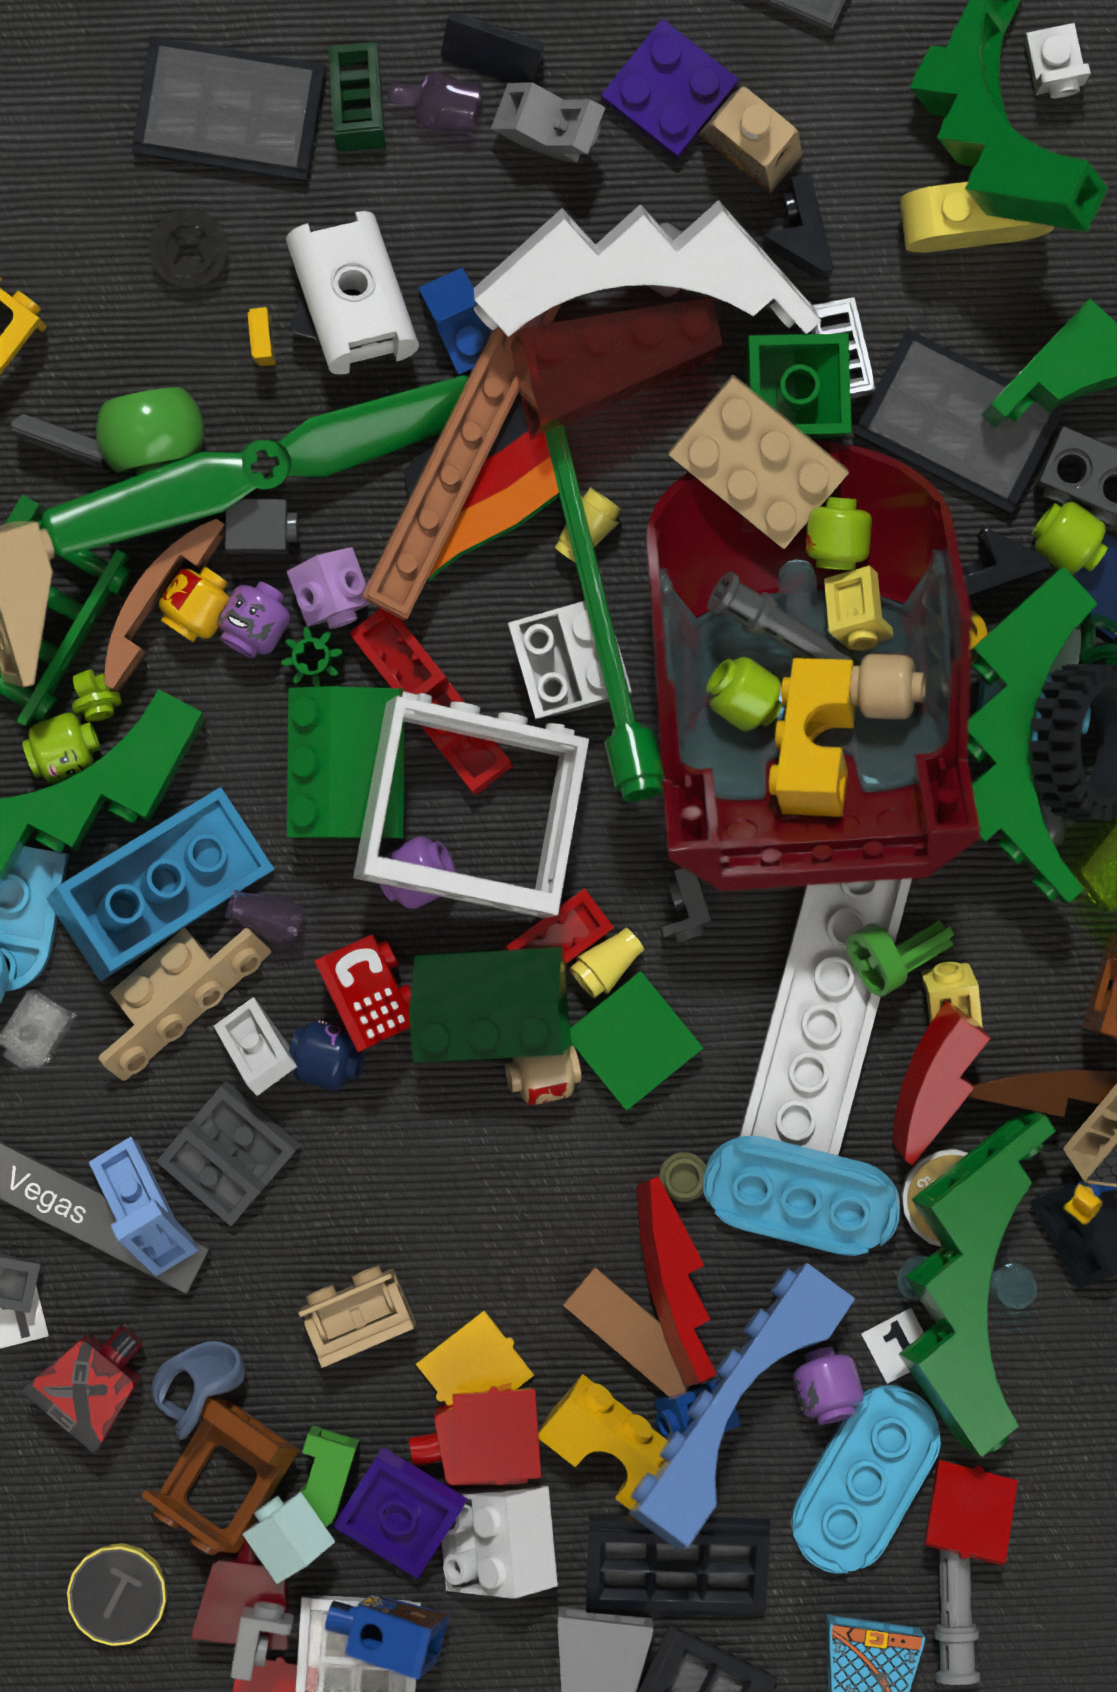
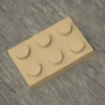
[669,375,849,549]

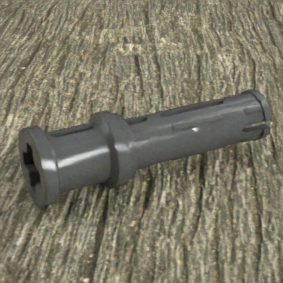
[707,571,851,660]

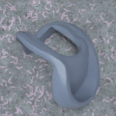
[151,1341,245,1440]

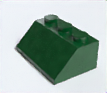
[409,946,571,1063]

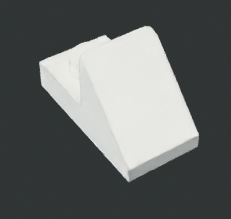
[214,997,297,1096]

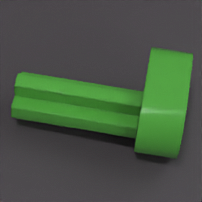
[846,920,954,996]

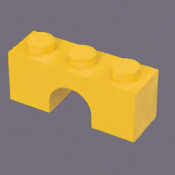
[769,658,856,817]
[538,1374,667,1511]

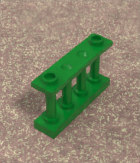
[0,494,132,728]

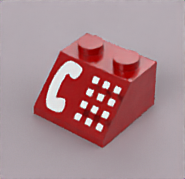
[315,934,411,1052]

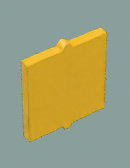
[416,1310,534,1405]

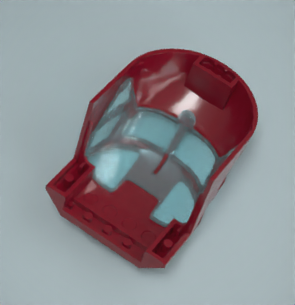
[647,441,980,891]

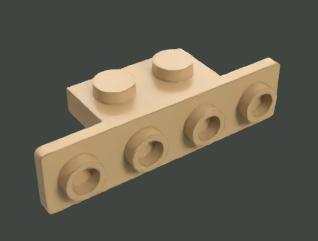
[98,927,271,1081]

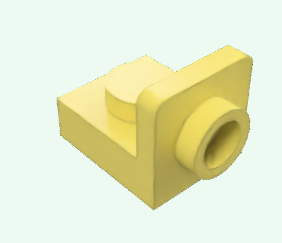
[824,565,893,651]
[921,962,983,1028]

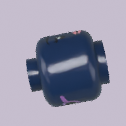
[289,1020,365,1091]

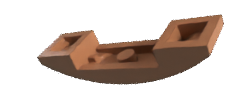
[104,519,226,692]

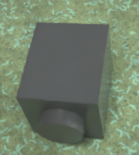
[225,499,299,555]

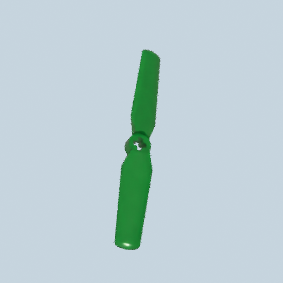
[42,375,468,557]

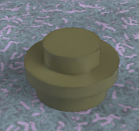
[659,1152,708,1202]

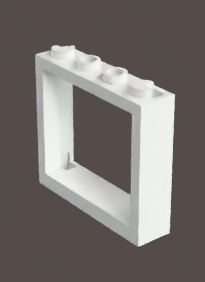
[353,692,589,918]

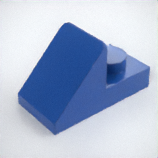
[418,267,491,377]

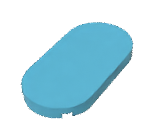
[703,1136,900,1256]
[791,1385,941,1574]

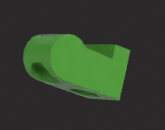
[299,1425,359,1527]

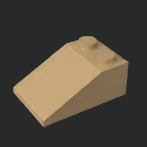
[0,521,54,687]

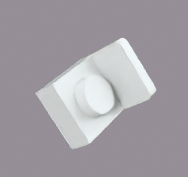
[1024,23,1091,98]

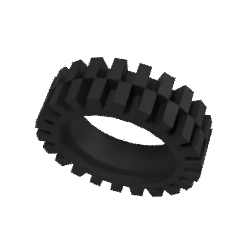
[1029,664,1117,821]

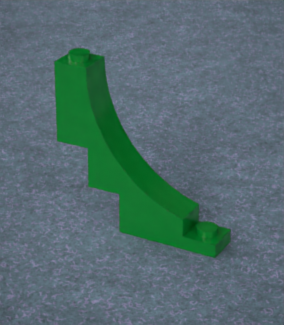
[981,298,1117,429]
[898,1109,1056,1458]

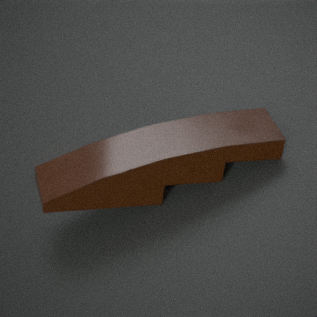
[968,1069,1117,1117]

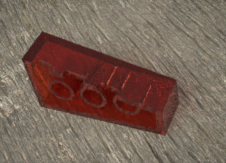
[510,297,723,440]

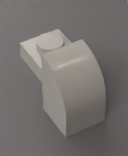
[491,83,605,162]

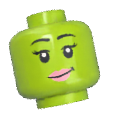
[23,712,101,784]

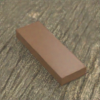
[563,1266,691,1397]

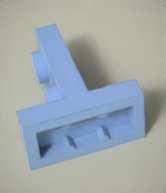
[89,1136,198,1277]

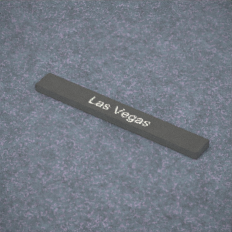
[0,1141,210,1294]

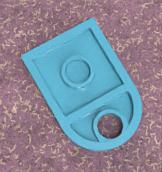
[0,846,70,991]

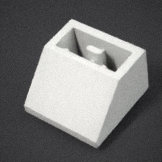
[508,601,632,719]
[442,1484,558,1599]

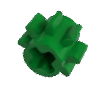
[281,627,344,687]

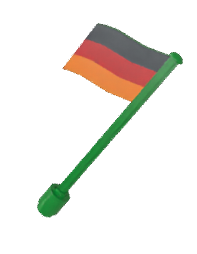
[403,371,665,802]

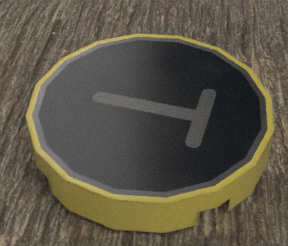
[67,1543,168,1646]

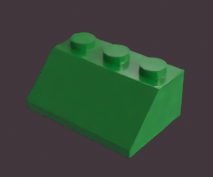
[287,686,405,839]

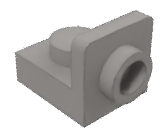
[230,1602,294,1681]

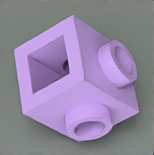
[287,547,371,629]

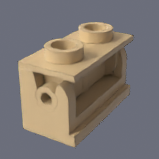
[298,1265,416,1368]

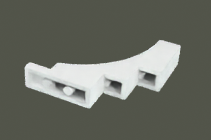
[474,200,821,337]

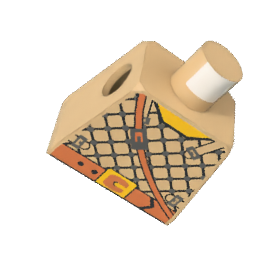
[699,86,802,194]

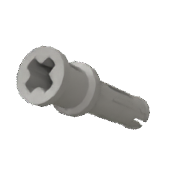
[934,1549,980,1685]

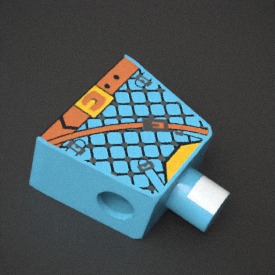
[825,1615,925,1692]

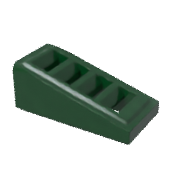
[328,41,386,152]

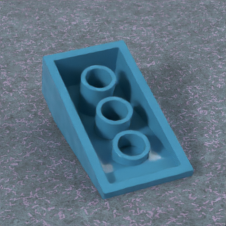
[47,787,274,982]

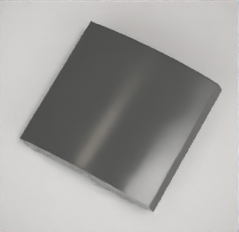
[156,1081,301,1226]

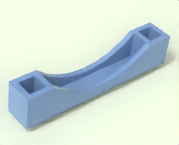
[628,1263,855,1550]

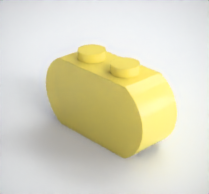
[899,182,1054,253]

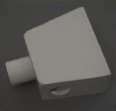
[558,1607,653,1692]

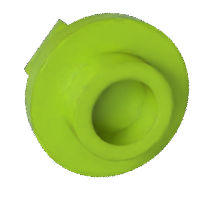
[72,669,122,722]

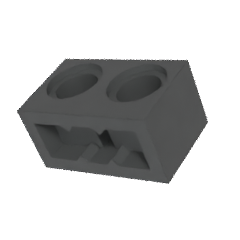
[1033,426,1117,529]

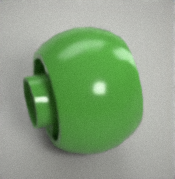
[96,387,205,476]

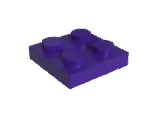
[601,18,739,160]
[333,1446,467,1579]

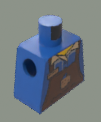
[325,1594,450,1680]

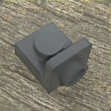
[661,868,711,943]

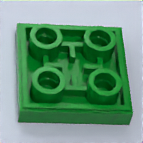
[570,971,703,1111]

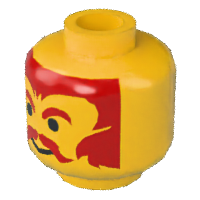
[159,566,230,642]

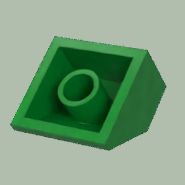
[744,333,852,440]

